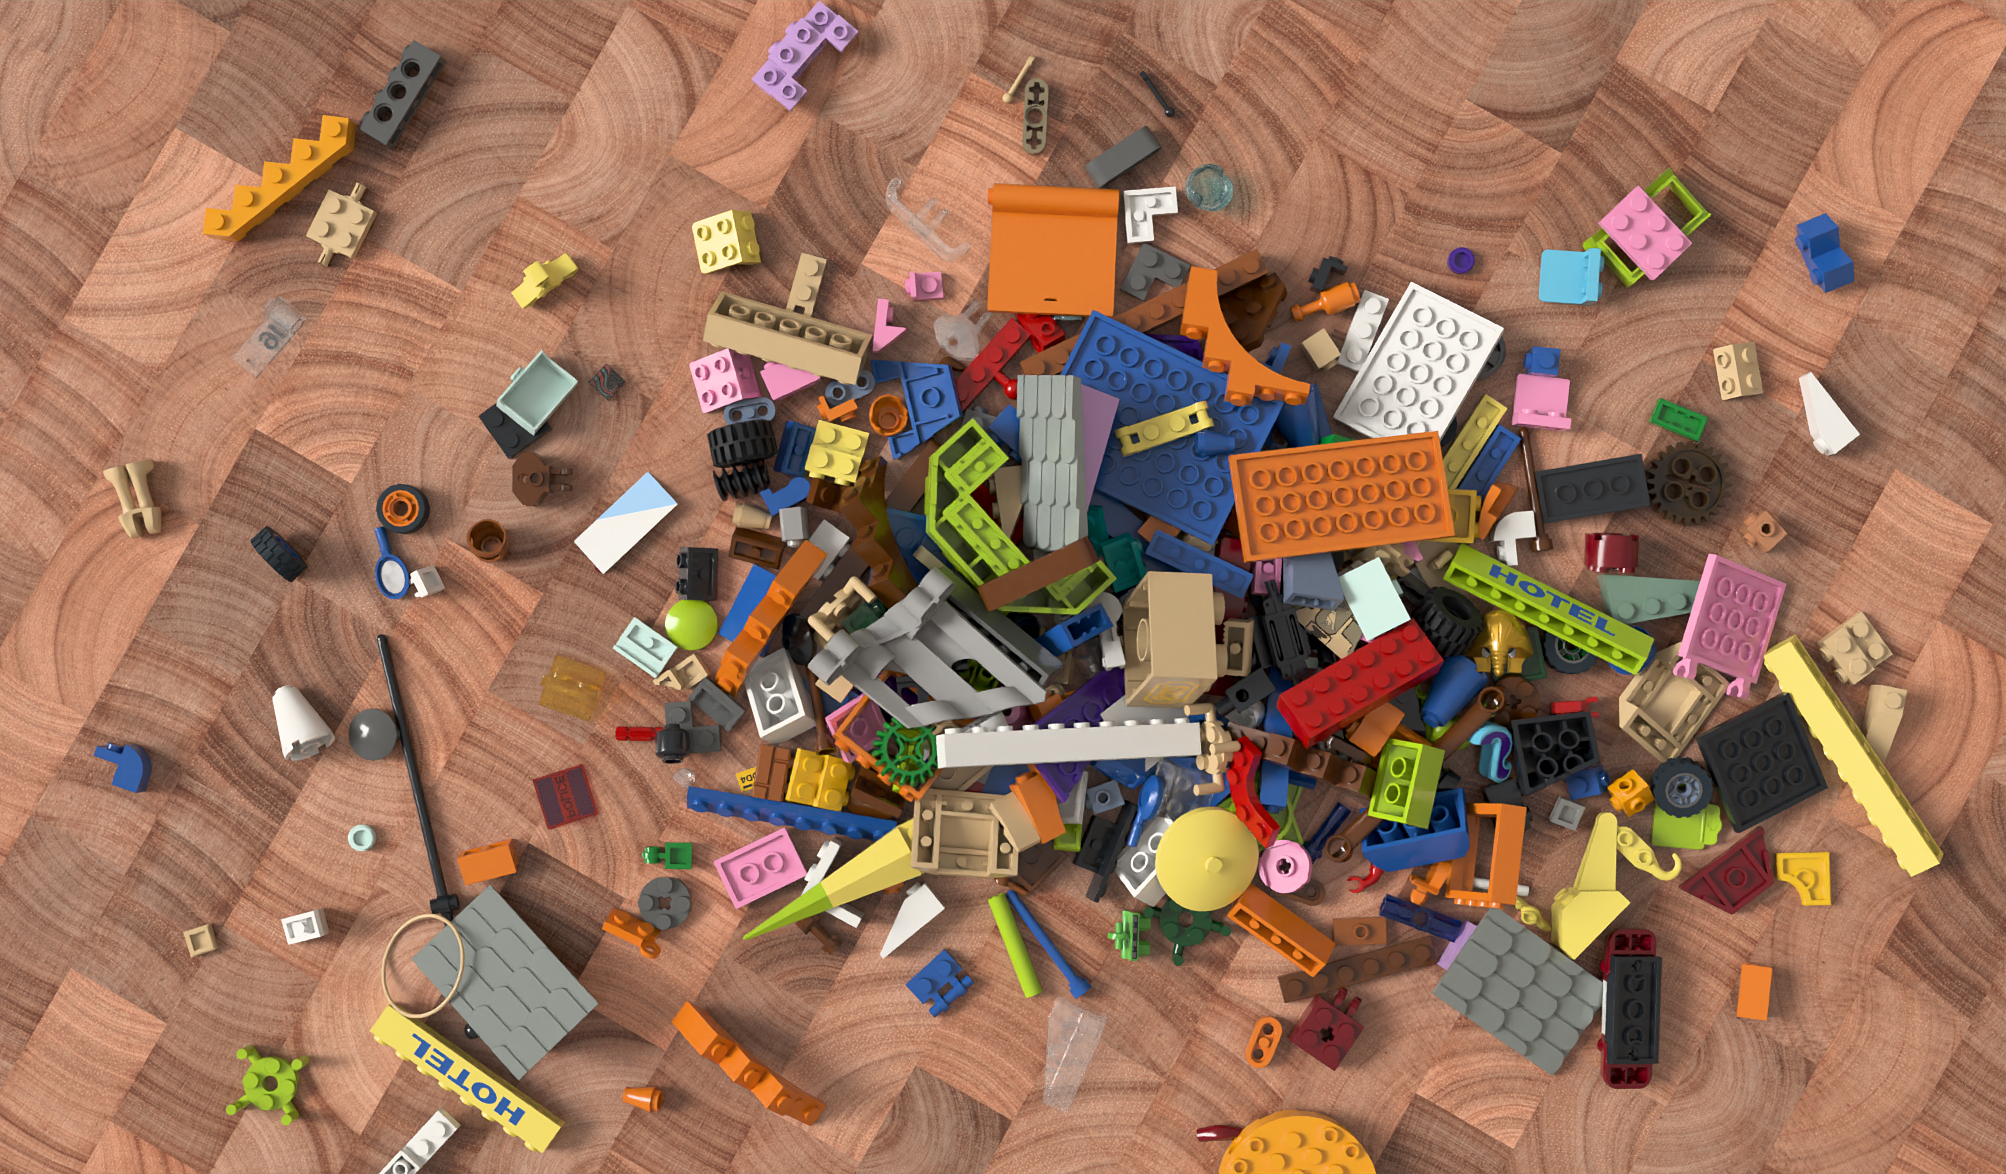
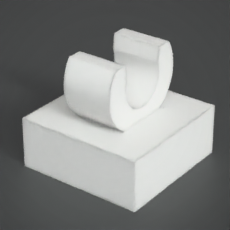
[409,565,445,598]

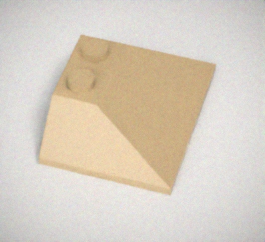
[1619,642,1730,763]
[911,787,1018,879]

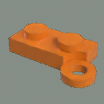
[602,908,661,959]

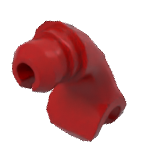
[1347,863,1385,894]

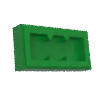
[1648,398,1709,443]

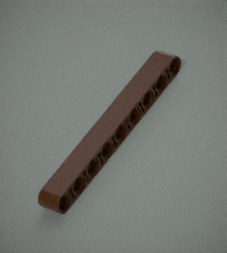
[799,438,942,634]

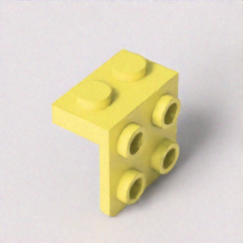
[692,210,761,273]

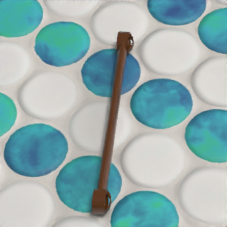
[1325,687,1507,863]

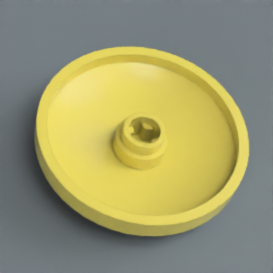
[1155,807,1259,911]

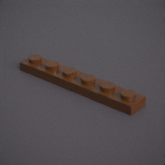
[1277,935,1437,1003]

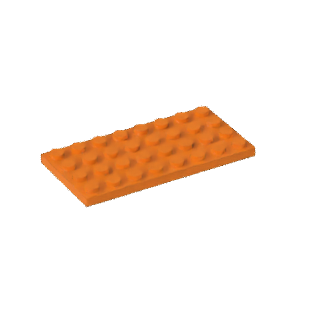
[1228,431,1455,563]

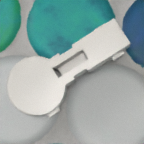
[1083,592,1125,671]

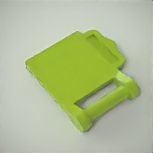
[1651,783,1722,850]

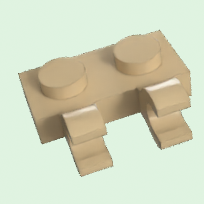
[1350,544,1414,581]

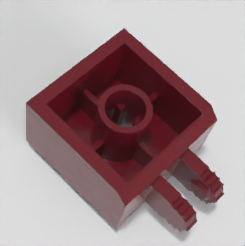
[1287,987,1364,1071]

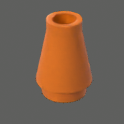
[623,1087,664,1113]

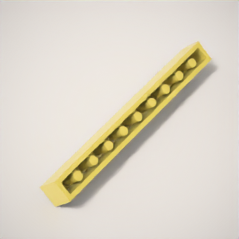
[1763,634,1943,877]

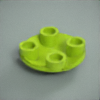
[665,600,718,650]

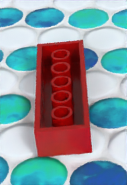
[1276,618,1444,749]

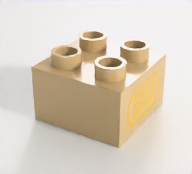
[1122,571,1228,708]

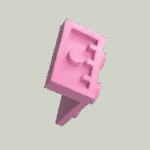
[690,348,761,413]
[1511,374,1571,432]

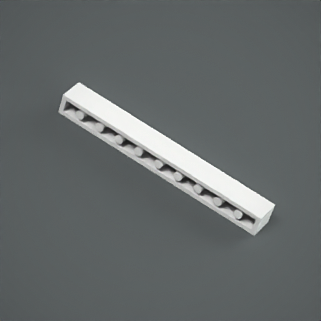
[936,718,1202,768]

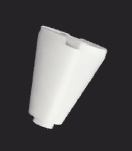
[272,685,335,761]

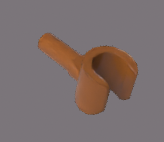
[994,877,1028,896]

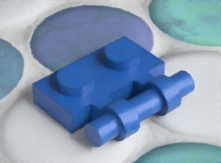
[905,948,974,1018]

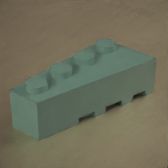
[1597,574,1700,624]

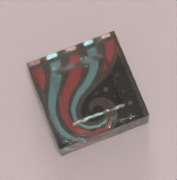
[589,363,626,401]

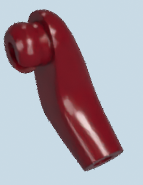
[1197,1125,1243,1142]

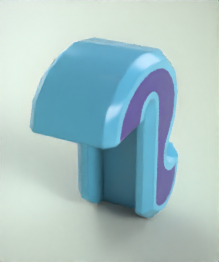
[1467,721,1513,783]

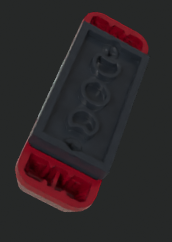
[1597,928,1662,1089]

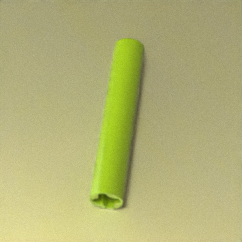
[987,893,1043,998]

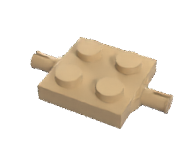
[306,183,377,267]

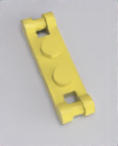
[1114,401,1214,457]

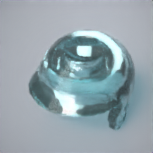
[1184,164,1234,211]

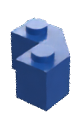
[1795,213,1854,293]

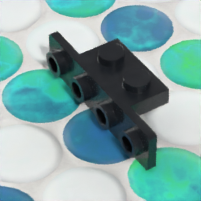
[1072,800,1138,903]

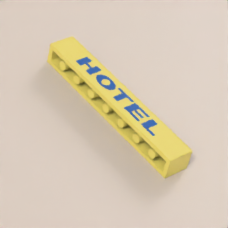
[370,1002,565,1153]

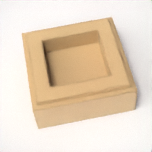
[183,923,219,957]

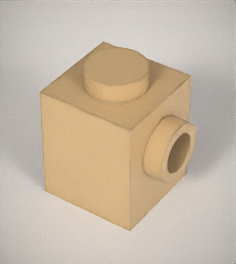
[1299,328,1341,372]

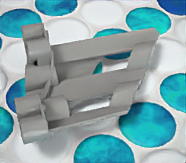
[808,567,1047,729]

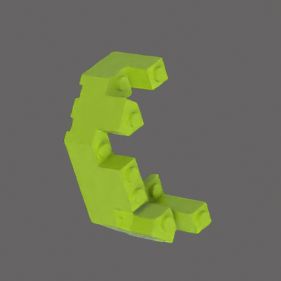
[924,418,1117,615]

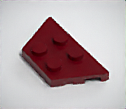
[1678,826,1774,915]

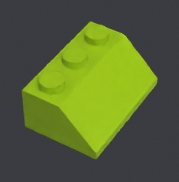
[1368,738,1445,829]

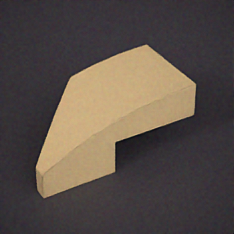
[653,652,711,690]

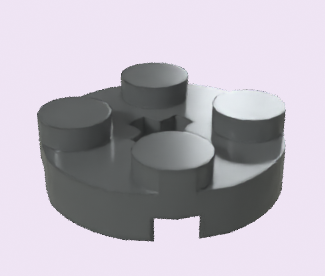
[638,876,692,930]

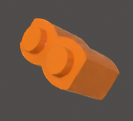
[1345,702,1405,757]

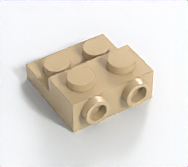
[1817,611,1893,685]

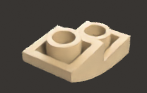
[990,792,1041,853]

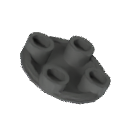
[348,708,400,761]

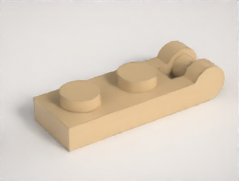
[785,253,827,317]

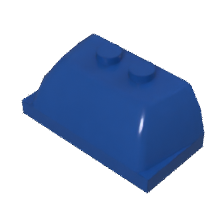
[1360,787,1470,872]

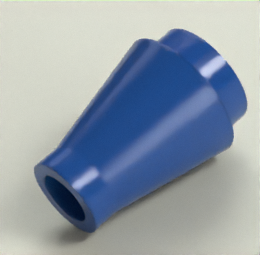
[1195,429,1235,456]

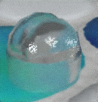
[672,768,695,790]

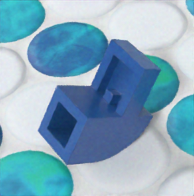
[94,742,152,793]

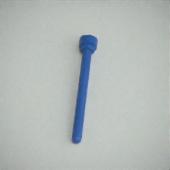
[1006,890,1092,999]

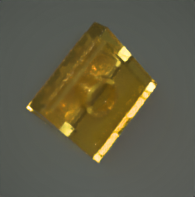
[538,655,606,721]

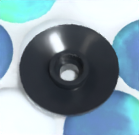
[782,614,815,665]

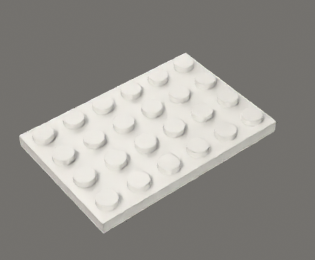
[1333,282,1505,442]

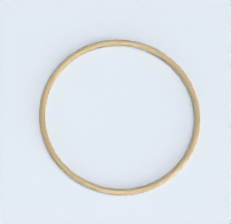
[381,914,465,1018]

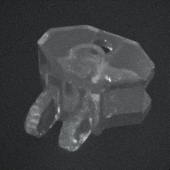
[934,300,993,361]

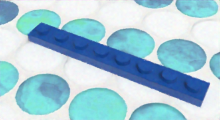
[687,786,897,842]

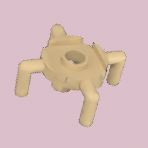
[808,576,880,649]
[1184,702,1241,796]

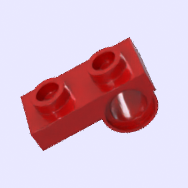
[1014,313,1065,353]

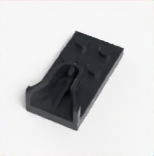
[1535,453,1651,523]

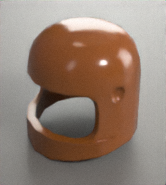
[466,519,509,563]

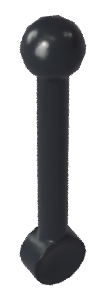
[1139,70,1175,117]

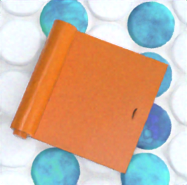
[987,183,1119,318]

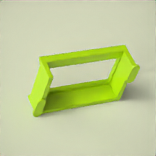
[1583,167,1711,288]

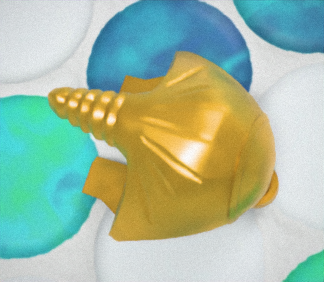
[1465,609,1534,677]

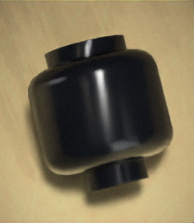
[655,723,690,764]

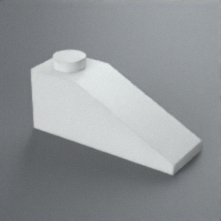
[1799,372,1860,456]
[880,882,945,958]

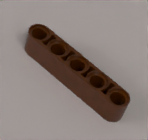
[977,536,1100,612]

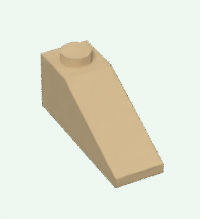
[1861,685,1907,765]

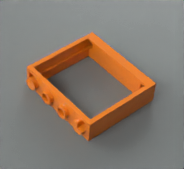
[833,670,974,802]
[1445,803,1527,909]

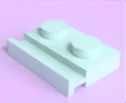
[613,617,678,678]

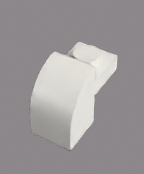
[1489,511,1536,566]

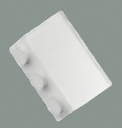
[1114,807,1176,907]

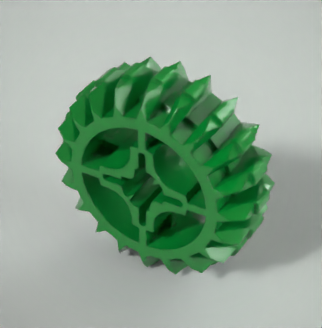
[872,717,941,787]

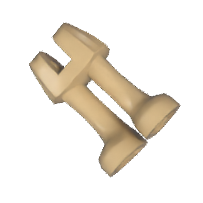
[103,459,161,539]

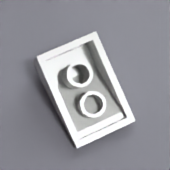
[744,648,816,746]

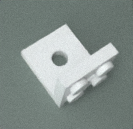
[802,837,864,928]

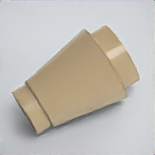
[732,502,772,529]

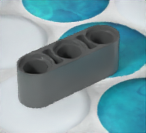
[1085,126,1162,189]

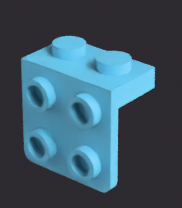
[1538,248,1604,305]

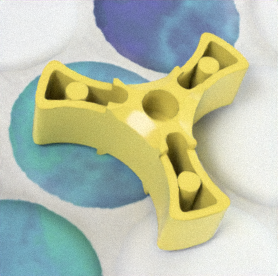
[511,252,579,309]

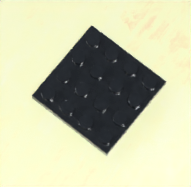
[1695,692,1828,833]

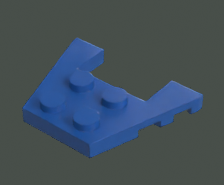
[870,360,963,460]

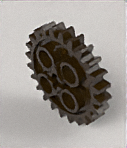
[1646,441,1732,526]

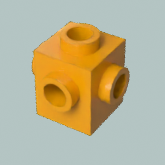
[1607,769,1654,818]

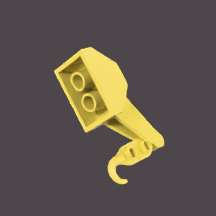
[1551,812,1682,960]

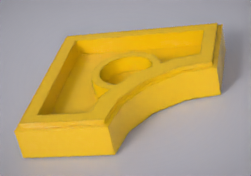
[1774,852,1831,906]

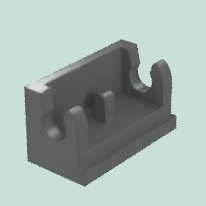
[688,677,748,733]

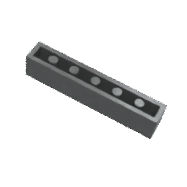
[939,566,1065,689]

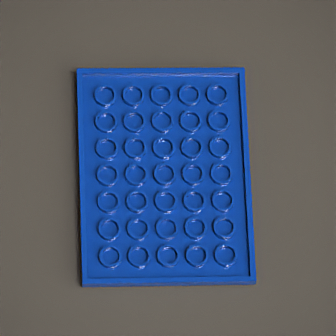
[1060,310,1285,546]

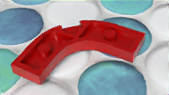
[1226,736,1281,848]

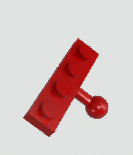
[955,318,1030,414]

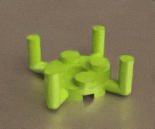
[226,1045,310,1125]

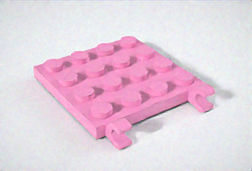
[1674,554,1786,700]

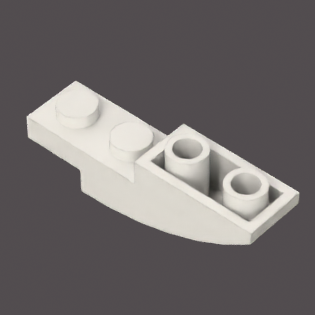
[379,1107,461,1174]

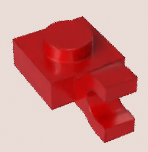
[1549,696,1599,718]

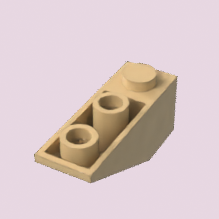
[988,465,1024,540]

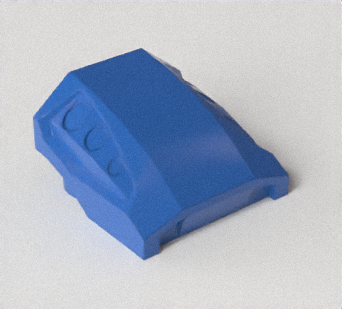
[1090,758,1153,789]

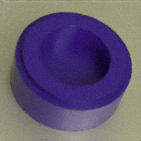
[1447,247,1475,275]

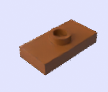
[1332,916,1387,946]

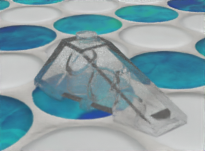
[1043,995,1108,1113]

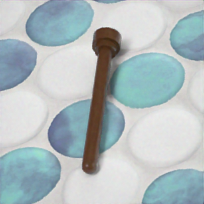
[1518,427,1553,552]
[805,657,837,756]

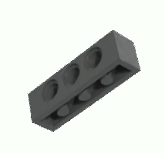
[359,40,446,150]

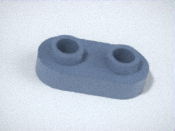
[825,369,875,407]
[723,397,776,425]

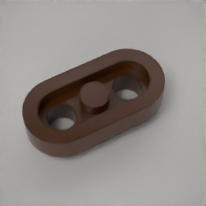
[1322,734,1373,765]
[1276,870,1326,906]

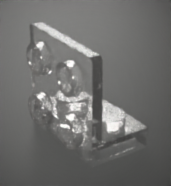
[1155,758,1214,820]

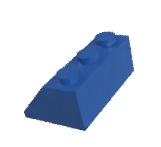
[718,564,788,658]

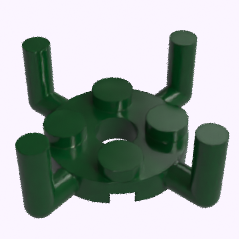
[1142,898,1231,966]

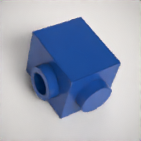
[1523,346,1561,378]

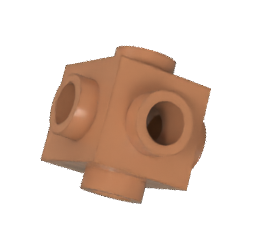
[1739,510,1788,553]

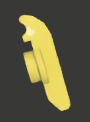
[1515,896,1552,932]

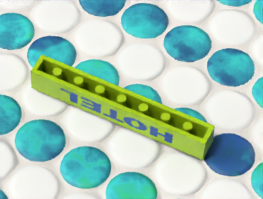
[1443,543,1654,675]

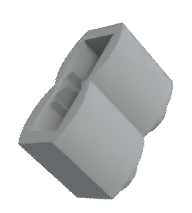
[779,507,810,547]

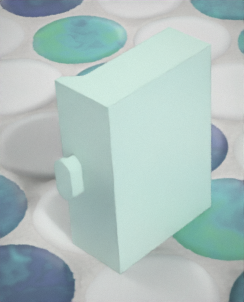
[496,350,578,436]
[1338,557,1411,641]

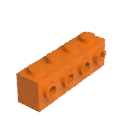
[1227,883,1336,977]

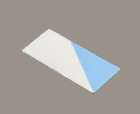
[574,472,677,574]

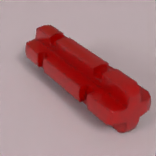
[615,726,664,741]

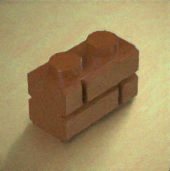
[751,744,796,802]

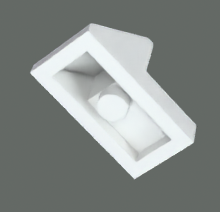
[281,908,329,945]

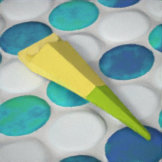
[743,818,925,940]

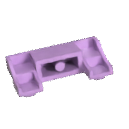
[752,0,859,112]

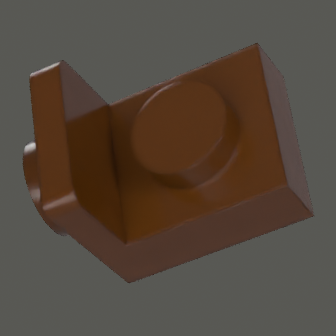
[806,477,848,513]

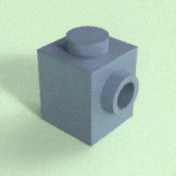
[1085,779,1124,814]

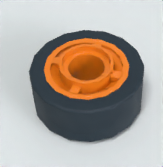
[376,484,430,534]

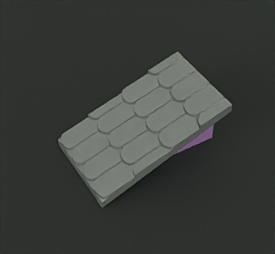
[1017,375,1119,552]
[412,884,599,1080]
[1431,908,1603,1076]

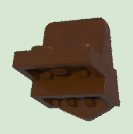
[847,754,906,820]

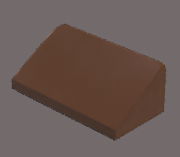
[728,527,786,570]

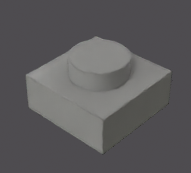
[1549,795,1586,831]

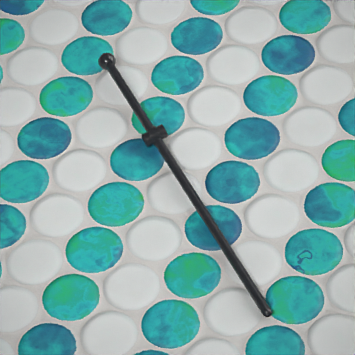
[377,634,480,1040]

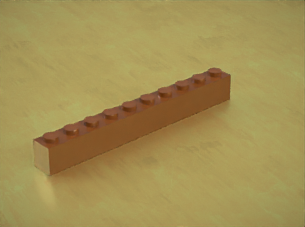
[1020,249,1268,376]

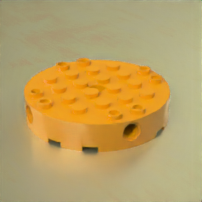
[1218,1109,1376,1174]

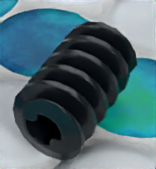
[713,459,770,502]

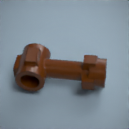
[796,914,841,955]

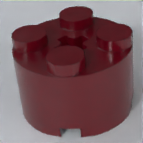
[1584,532,1639,573]

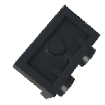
[675,547,718,601]

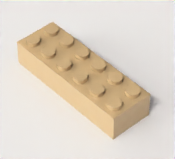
[703,291,872,385]

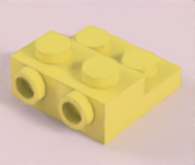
[805,420,870,487]

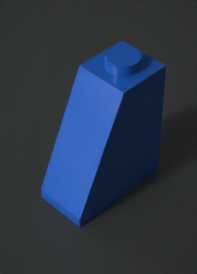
[1034,603,1113,658]

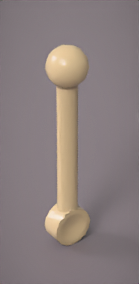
[1003,55,1036,103]

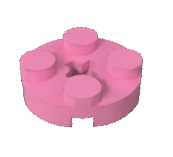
[1258,840,1312,893]

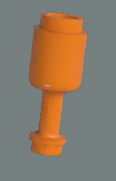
[1290,282,1361,322]

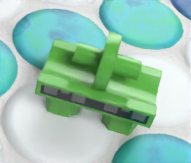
[1108,910,1151,961]

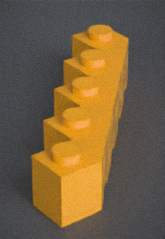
[203,115,357,242]

